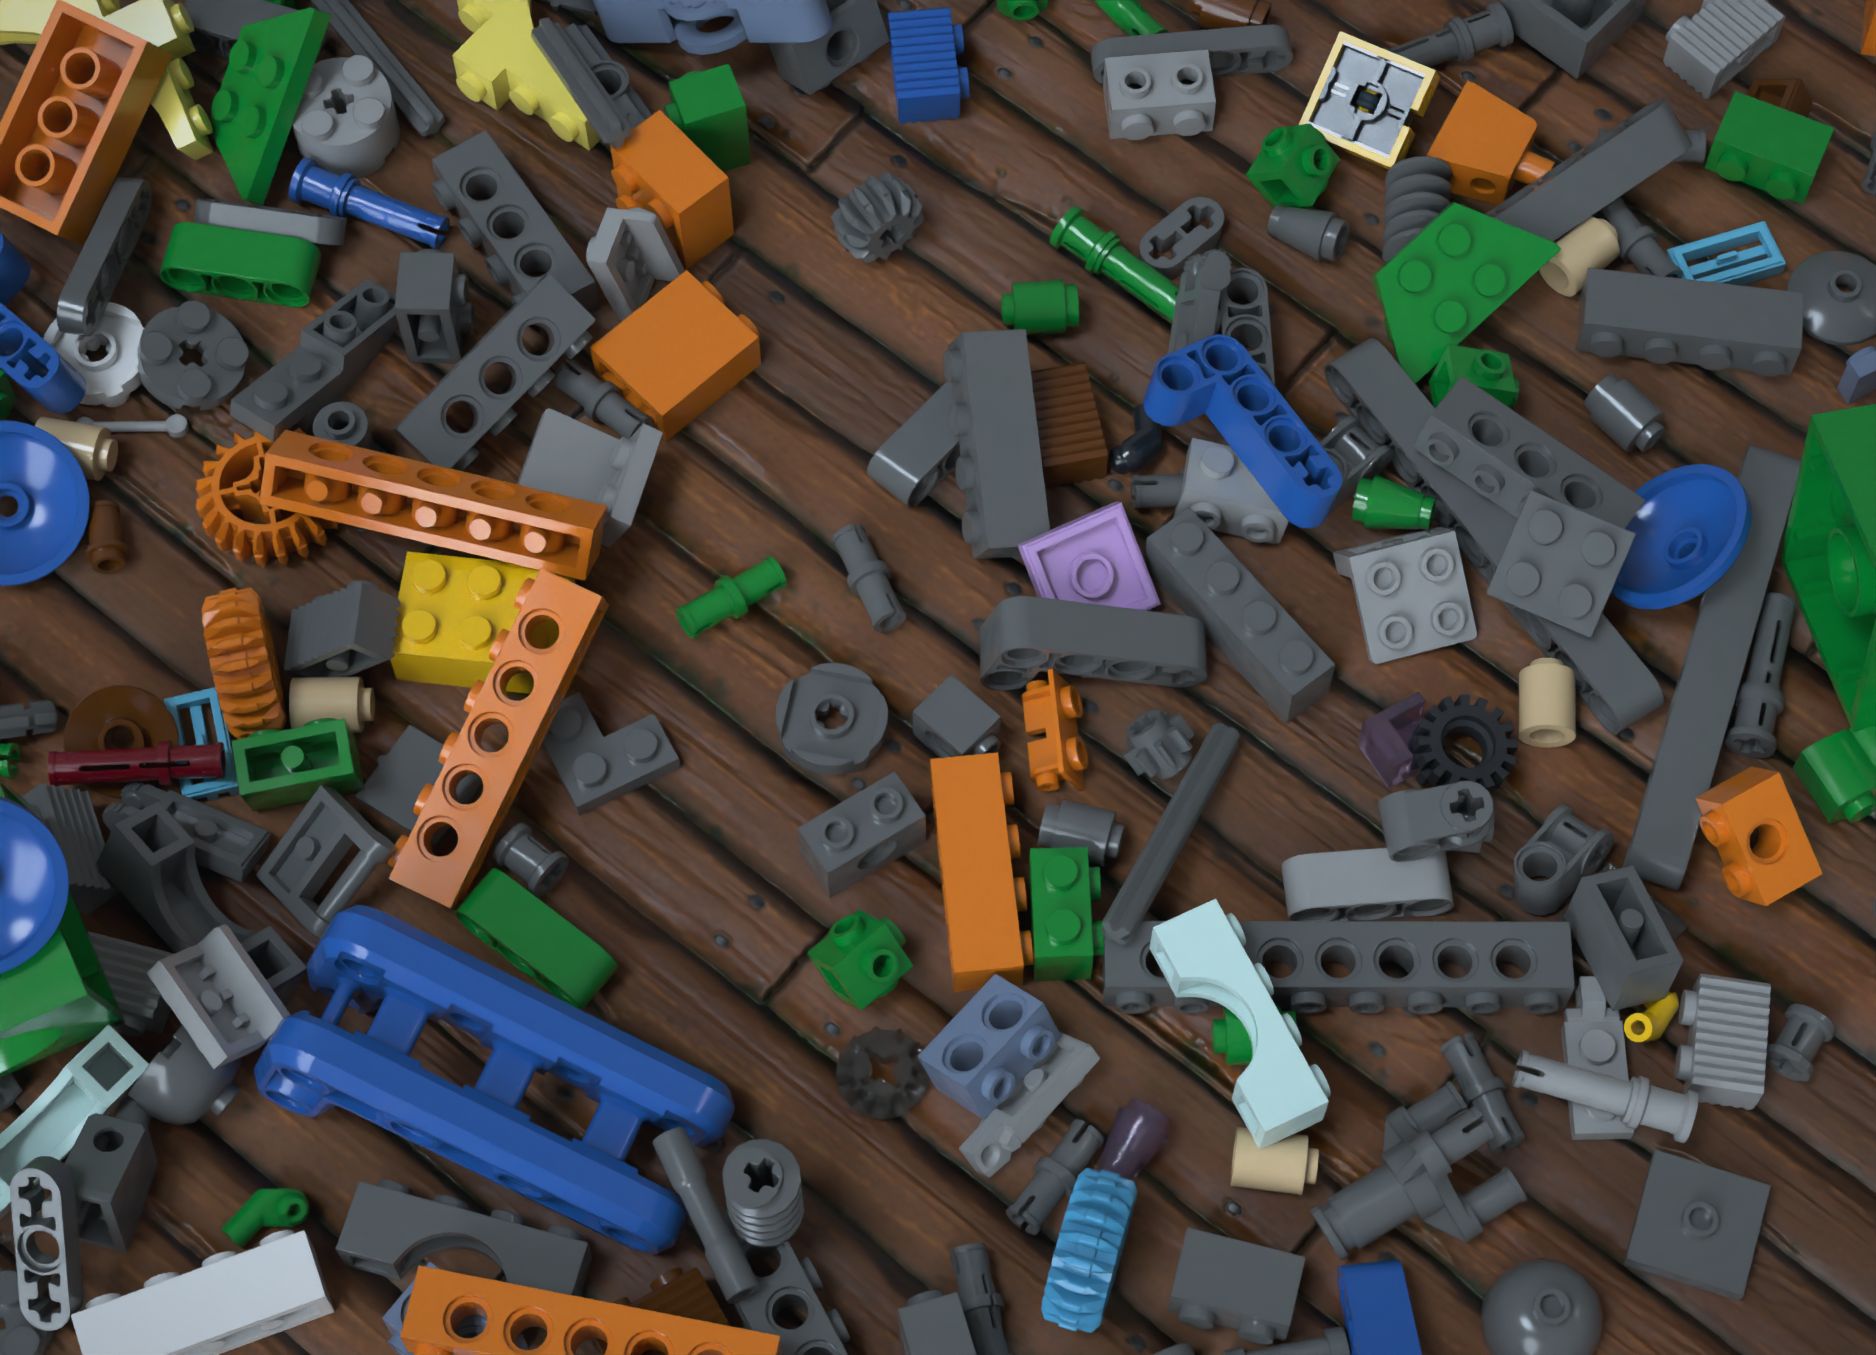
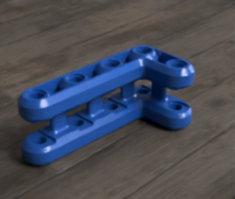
[253,905,735,1255]

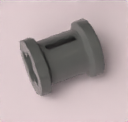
[492,823,569,897]
[1765,1003,1836,1082]

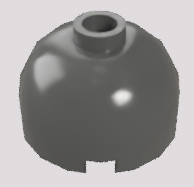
[128,1025,242,1125]
[1481,1258,1603,1355]

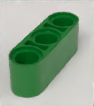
[160,222,322,307]
[454,868,618,1010]

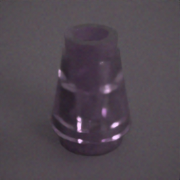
[1096,1097,1172,1181]

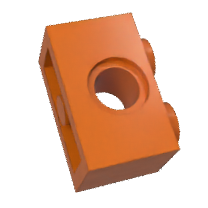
[1695,766,1823,906]

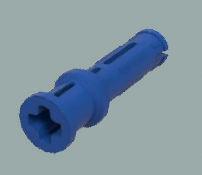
[289,157,450,249]

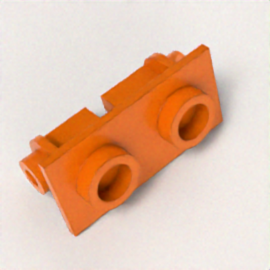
[1022,668,1088,792]

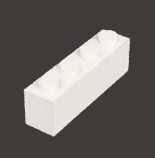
[71,1230,335,1355]

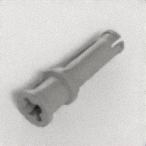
[1512,1049,1699,1143]

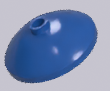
[0,420,90,586]
[1612,464,1752,609]
[0,797,69,974]

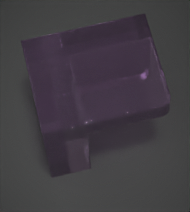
[1357,692,1426,789]

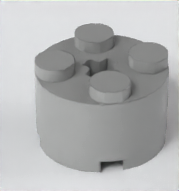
[291,55,400,179]

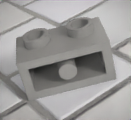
[1103,49,1216,140]

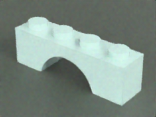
[1149,898,1331,1150]
[0,1024,149,1220]

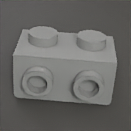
[586,207,685,321]
[1174,438,1289,544]
[146,924,290,1069]

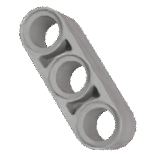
[1281,848,1454,921]

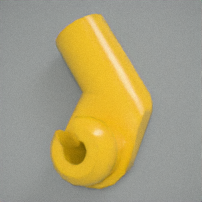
[1624,991,1679,1042]

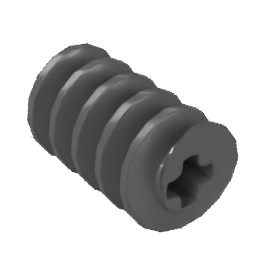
[1382,156,1452,263]
[722,1139,804,1248]

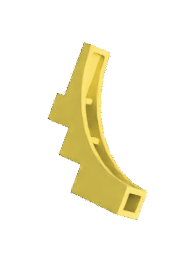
[0,0,214,161]
[452,0,601,151]

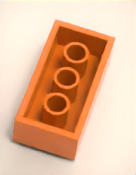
[0,0,173,245]

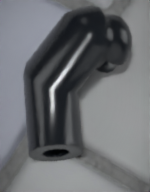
[1109,404,1163,475]

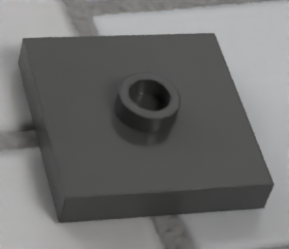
[1623,1149,1771,1301]

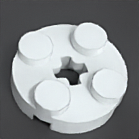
[43,302,144,407]

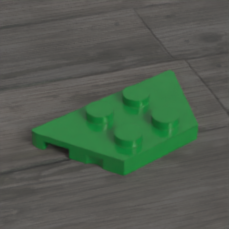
[209,7,331,206]
[1371,202,1561,384]

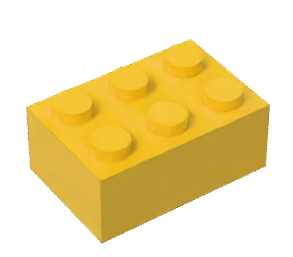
[390,551,576,694]

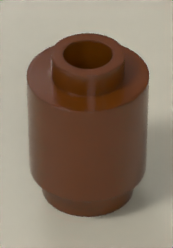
[1192,0,1272,30]

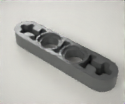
[1090,25,1293,84]
[57,176,152,337]

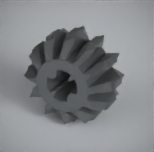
[831,172,925,263]

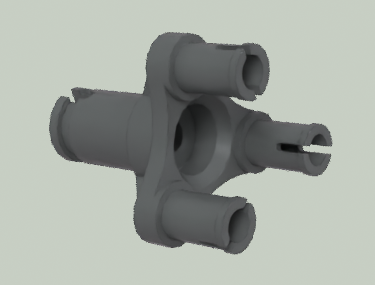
[1309,1081,1527,1261]

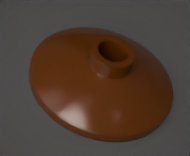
[64,685,179,797]

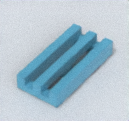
[1666,221,1786,285]
[164,687,240,801]

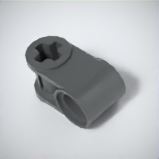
[1319,415,1394,514]
[1377,781,1493,862]
[1514,803,1614,915]

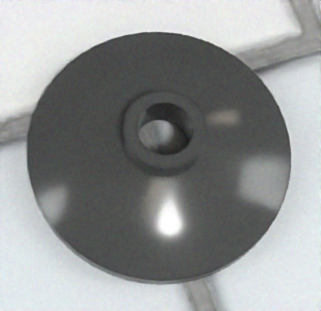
[1786,251,1876,346]

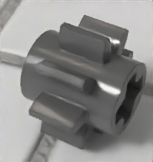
[1123,709,1195,779]

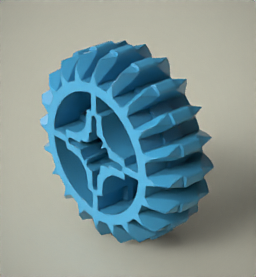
[1041,1168,1138,1333]

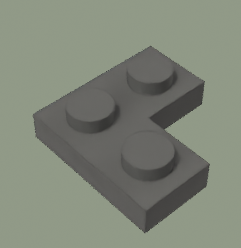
[541,692,680,816]

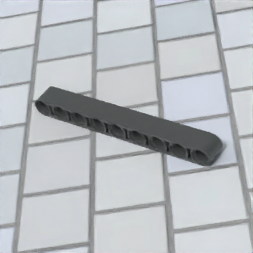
[1324,338,1664,734]
[1623,444,1801,891]

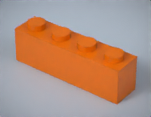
[930,752,1033,993]

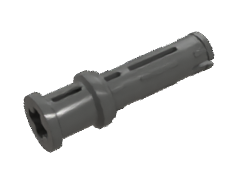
[1388,1,1514,68]
[1725,593,1797,759]

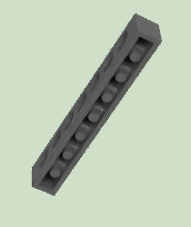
[1102,921,1575,1014]

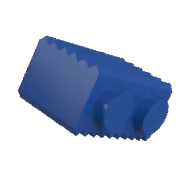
[888,7,969,124]

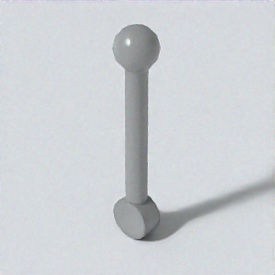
[76,414,189,438]

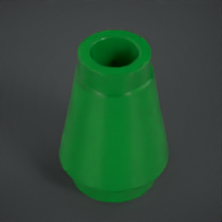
[1352,475,1436,530]

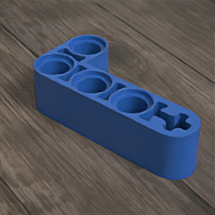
[0,232,86,414]
[1143,334,1342,528]
[1337,1259,1422,1355]

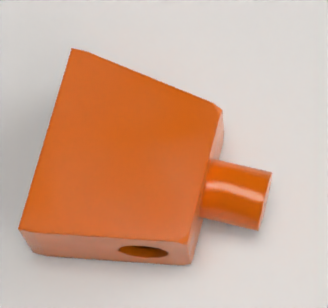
[1427,80,1556,205]

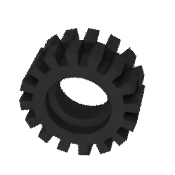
[1408,694,1518,795]

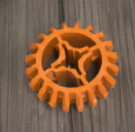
[196,427,339,568]
[201,587,287,739]

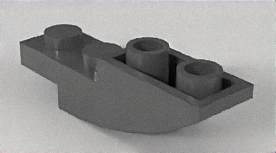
[230,278,399,442]

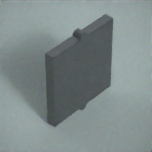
[355,725,483,849]

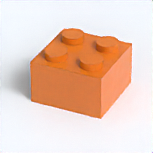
[610,110,734,270]

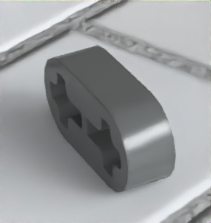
[1138,197,1225,281]

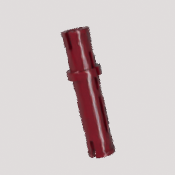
[48,740,226,787]

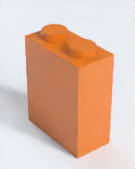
[590,270,761,442]

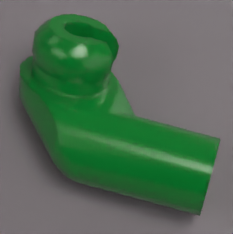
[220,1188,310,1249]

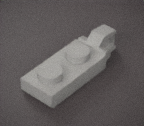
[1561,976,1634,1140]
[959,1032,1100,1178]

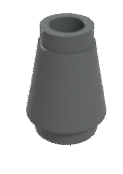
[1267,205,1350,263]

